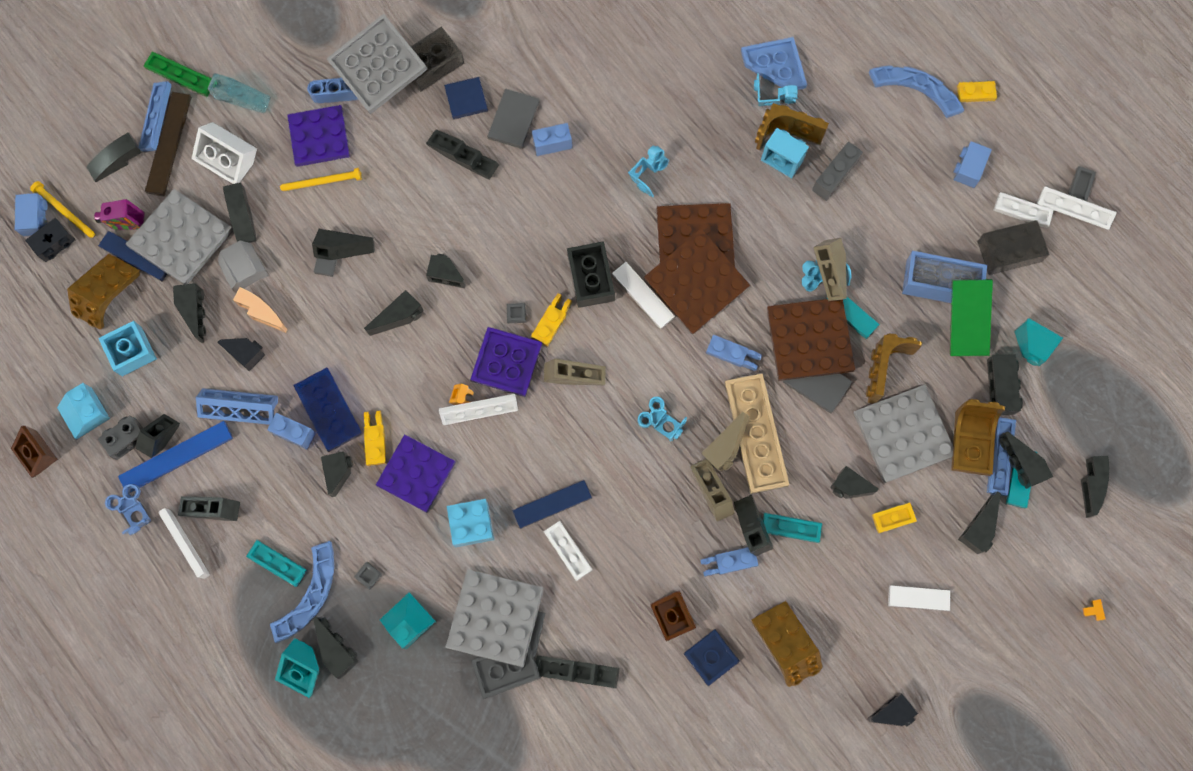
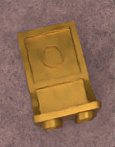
[755,103,829,150]
[67,253,140,330]
[866,333,922,404]
[951,399,1005,476]
[751,601,822,687]

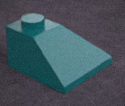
[1014,318,1063,366]
[380,592,436,649]
[275,638,320,698]

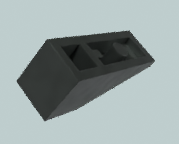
[364,290,424,336]
[958,491,1001,554]
[178,496,240,521]

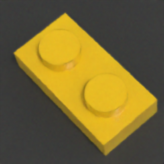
[957,81,997,102]
[872,503,917,534]

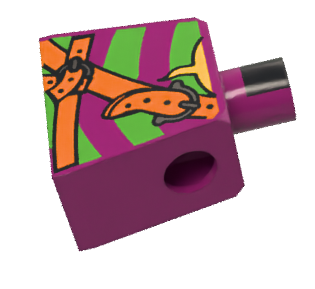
[94,199,145,230]

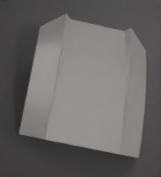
[218,240,269,293]

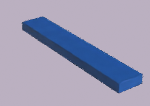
[118,421,234,493]

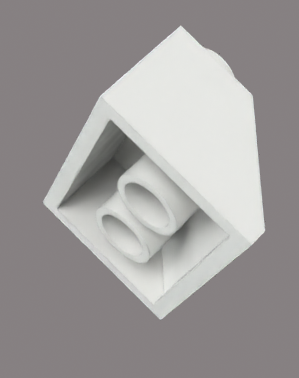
[192,122,257,184]

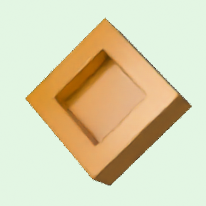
[449,384,474,405]
[1082,599,1106,621]

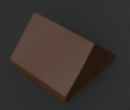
[11,425,58,478]
[650,590,696,642]

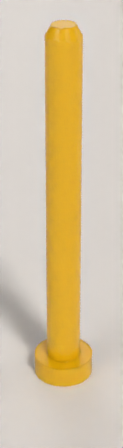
[280,167,362,191]
[30,181,95,238]

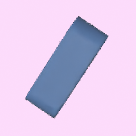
[307,78,358,104]

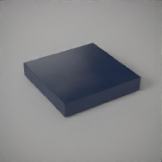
[444,77,488,120]
[683,629,740,686]

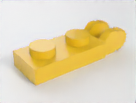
[531,293,572,347]
[364,410,387,466]

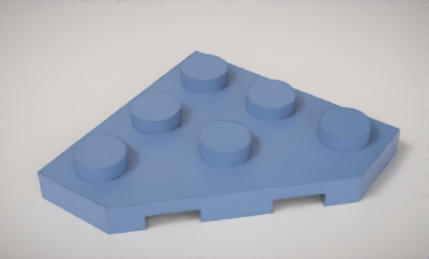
[741,37,807,90]

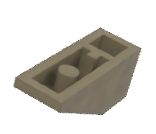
[813,238,847,301]
[544,359,606,386]
[702,412,749,471]
[690,459,735,522]

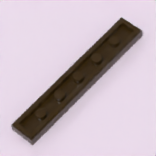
[145,92,192,196]

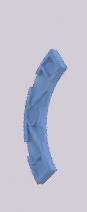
[869,66,964,118]
[270,541,334,643]

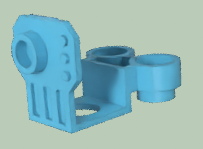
[754,73,798,106]
[628,146,669,197]
[802,260,852,292]
[637,396,687,441]

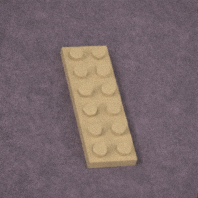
[724,373,789,494]

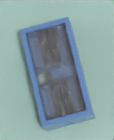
[902,251,987,303]

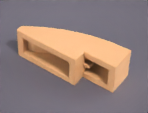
[233,287,287,333]

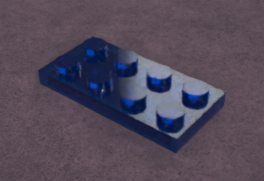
[293,367,363,452]

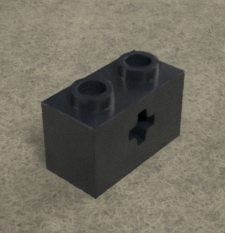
[25,217,76,262]

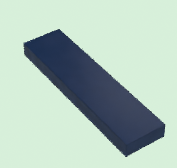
[98,231,167,282]
[512,480,592,529]

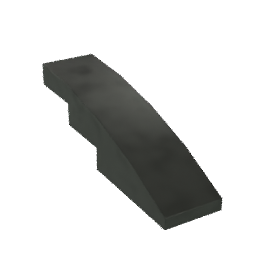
[426,129,499,180]
[536,655,620,689]

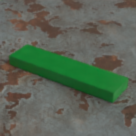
[143,51,216,97]

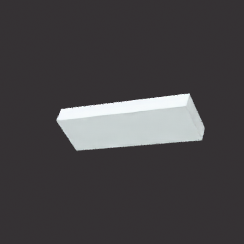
[993,192,1054,228]
[543,521,592,581]
[888,586,950,611]

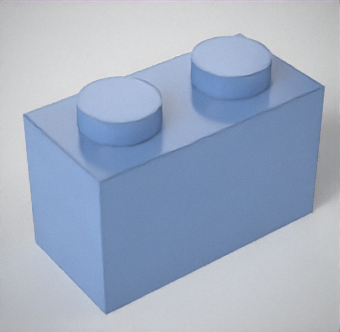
[532,123,572,156]
[953,141,992,188]
[15,193,48,236]
[267,413,316,450]

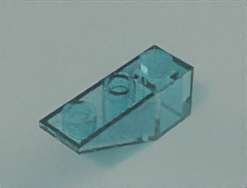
[208,73,271,114]

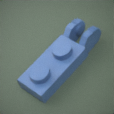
[706,335,762,371]
[700,547,759,577]

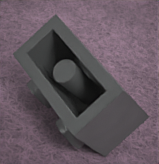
[98,415,143,460]

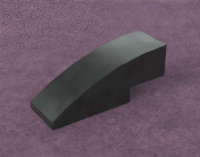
[86,132,142,182]
[223,182,257,243]
[1081,456,1110,518]

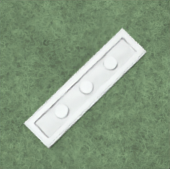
[1036,186,1117,230]
[612,262,675,330]
[439,394,518,425]
[159,508,210,579]

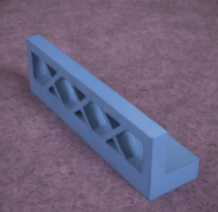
[196,388,278,425]

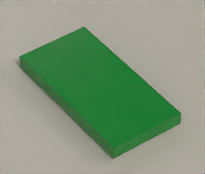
[949,279,993,356]

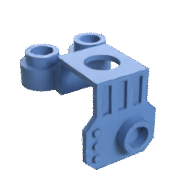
[105,484,152,535]

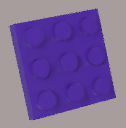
[287,105,350,167]
[470,327,542,397]
[376,434,456,513]

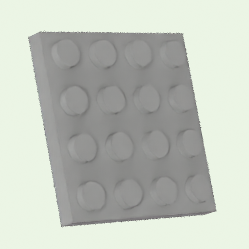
[327,14,428,114]
[126,189,233,285]
[853,385,953,484]
[445,570,544,667]

